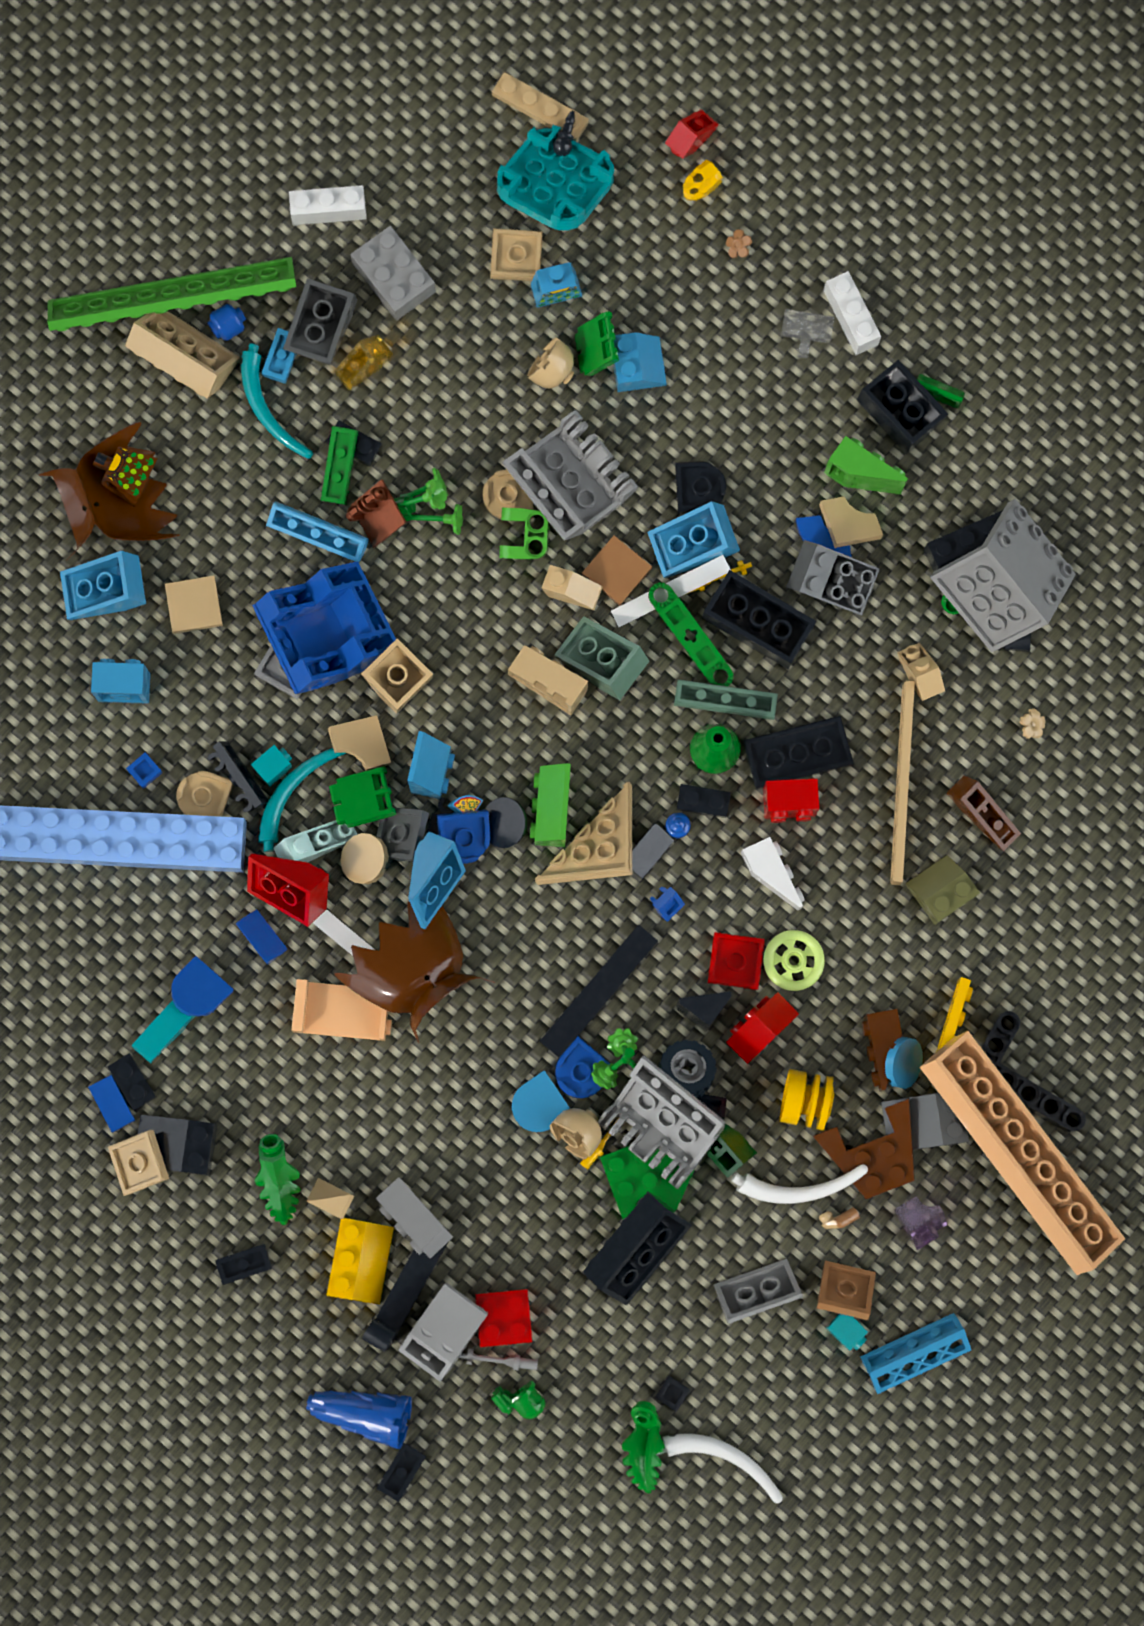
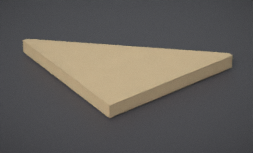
[535,782,632,885]

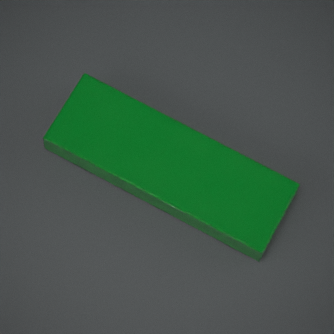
[320,426,358,505]

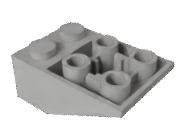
[398,1283,488,1382]

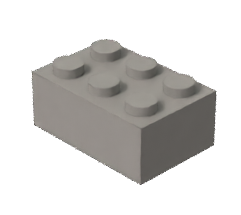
[350,226,436,321]

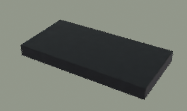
[743,716,854,790]

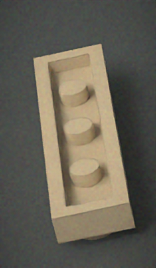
[492,72,589,142]

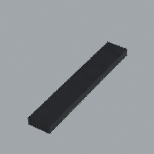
[539,925,658,1058]

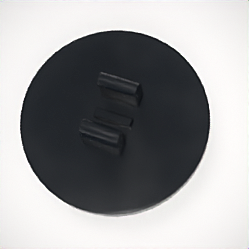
[485,797,527,848]

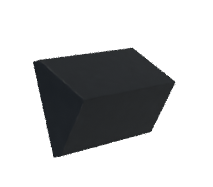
[676,991,732,1032]

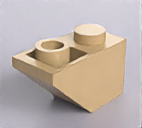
[897,643,945,701]

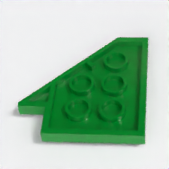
[600,1146,695,1220]

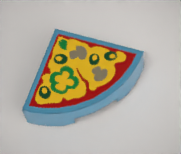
[448,795,483,813]

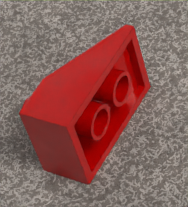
[247,853,329,927]

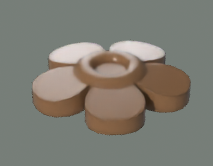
[726,230,752,258]

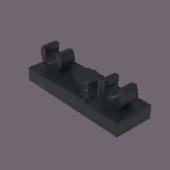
[207,741,269,813]

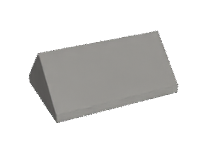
[714,1259,803,1323]

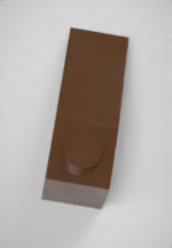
[947,776,1021,851]

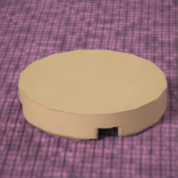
[340,833,389,885]

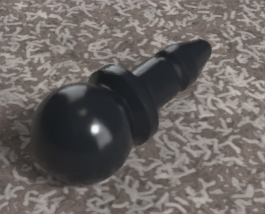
[553,111,575,156]

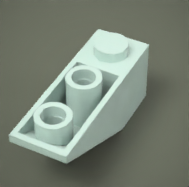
[274,820,357,862]

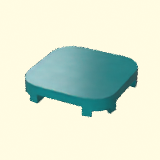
[497,124,615,230]

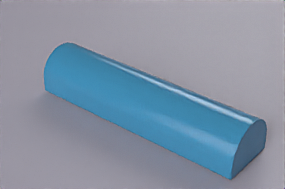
[266,501,369,562]

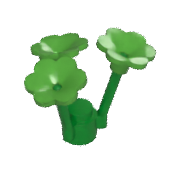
[393,467,463,535]

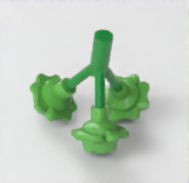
[591,1028,638,1090]

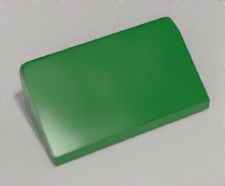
[917,374,965,409]

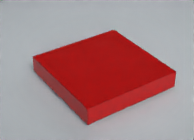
[707,932,765,990]

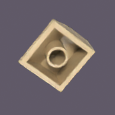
[361,639,433,714]

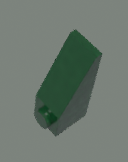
[706,1123,757,1178]

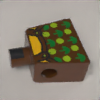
[93,447,157,507]

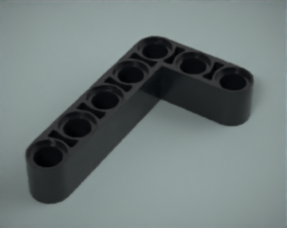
[980,1011,1086,1132]
[362,1243,448,1353]

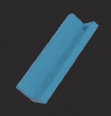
[860,1313,971,1394]

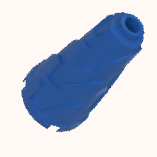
[307,1391,412,1449]

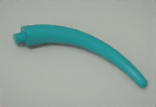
[241,344,313,459]
[258,748,346,852]

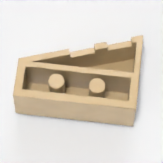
[508,645,588,716]

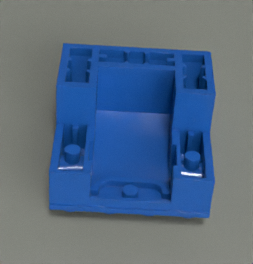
[252,561,396,695]

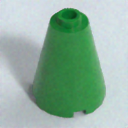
[690,724,741,774]

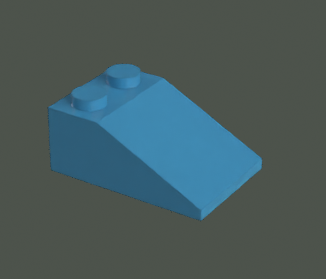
[648,501,740,578]
[60,551,146,620]
[407,731,455,799]
[408,832,466,929]

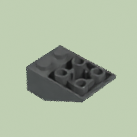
[786,540,880,616]

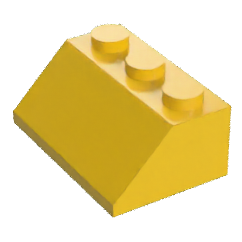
[326,1218,394,1305]

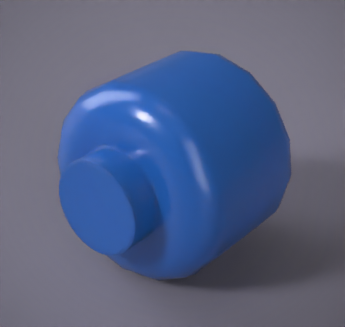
[207,304,246,341]

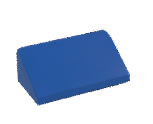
[235,909,288,965]

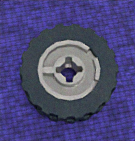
[658,1040,717,1098]

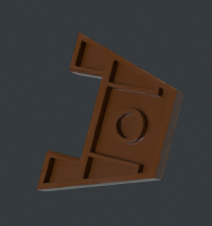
[813,1098,915,1199]

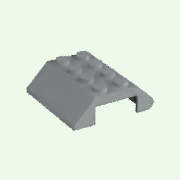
[502,410,638,541]
[598,1056,725,1189]

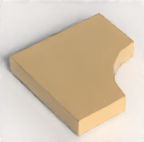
[819,496,883,548]
[328,715,391,771]

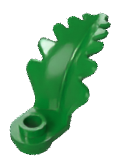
[254,1134,301,1225]
[622,1401,665,1494]

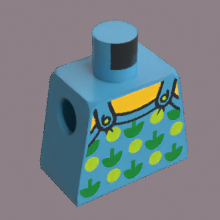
[531,263,582,308]

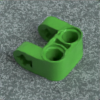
[499,508,549,559]

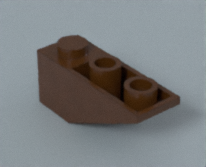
[861,1009,902,1092]

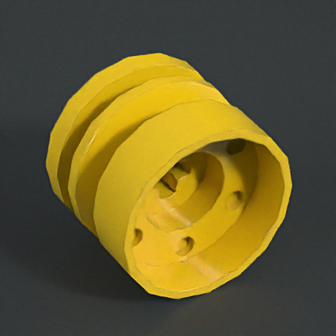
[779,1069,834,1130]

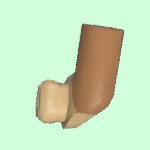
[819,1207,859,1229]

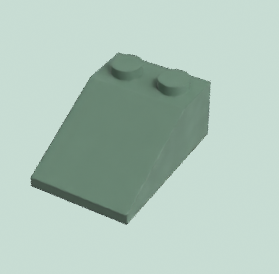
[554,616,649,700]

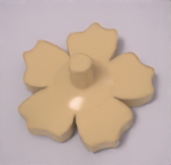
[1019,708,1046,739]

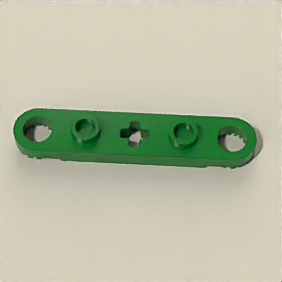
[648,582,733,686]

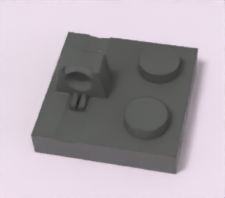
[376,807,429,862]

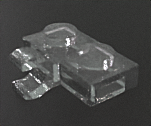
[781,309,834,358]

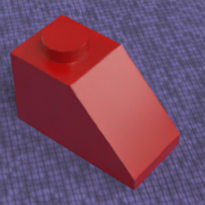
[665,109,719,159]

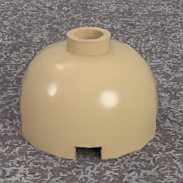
[527,337,574,389]
[550,1108,602,1159]

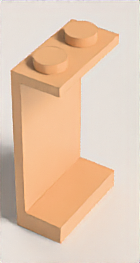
[291,979,392,1041]

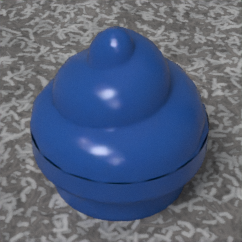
[665,813,691,838]

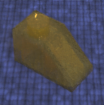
[334,335,393,390]

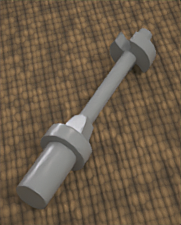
[459,1349,538,1371]

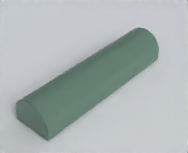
[674,679,778,720]

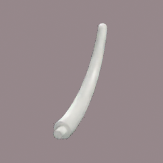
[731,1164,868,1204]
[657,1434,783,1503]

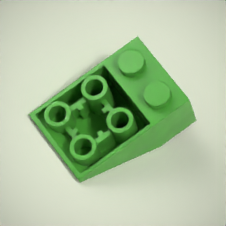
[824,436,908,494]

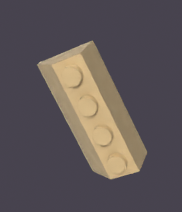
[125,311,240,399]

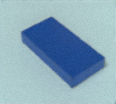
[88,1075,136,1133]

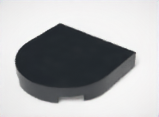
[675,461,726,513]

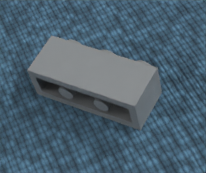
[376,1177,453,1258]

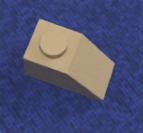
[542,565,603,610]

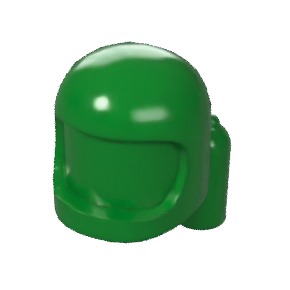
[491,1380,545,1419]

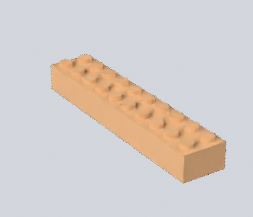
[920,1031,1125,1275]

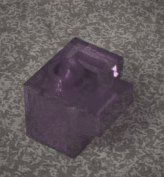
[894,1196,948,1250]

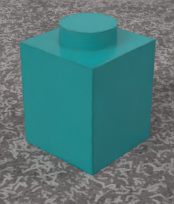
[251,745,293,787]
[826,1314,868,1351]

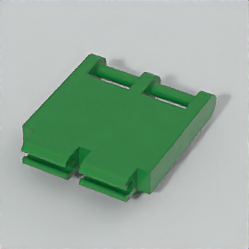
[574,311,619,376]
[329,767,396,828]

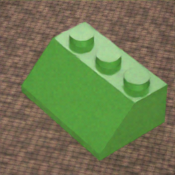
[530,764,571,847]

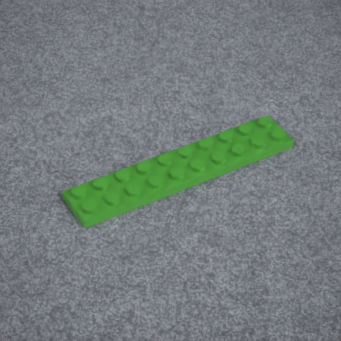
[47,257,296,331]

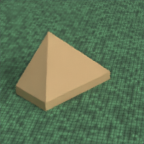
[306,1178,354,1220]

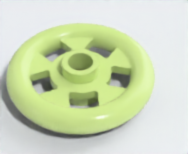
[763,930,825,991]

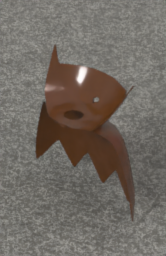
[38,422,180,561]
[334,901,496,1043]

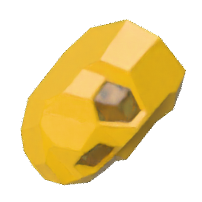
[683,159,723,201]

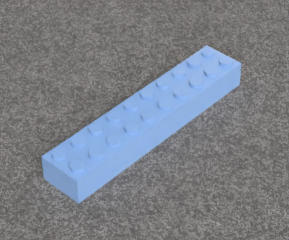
[0,806,247,873]

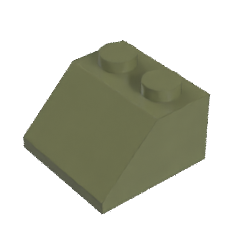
[906,855,980,925]

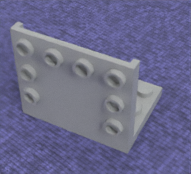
[930,499,1076,653]

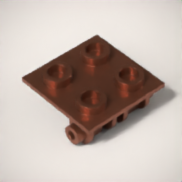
[346,479,407,548]

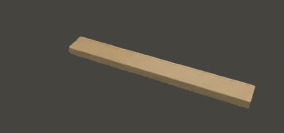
[890,681,915,885]

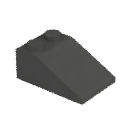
[283,278,358,365]
[881,1093,969,1150]

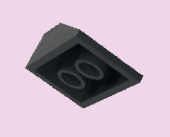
[138,1115,218,1176]

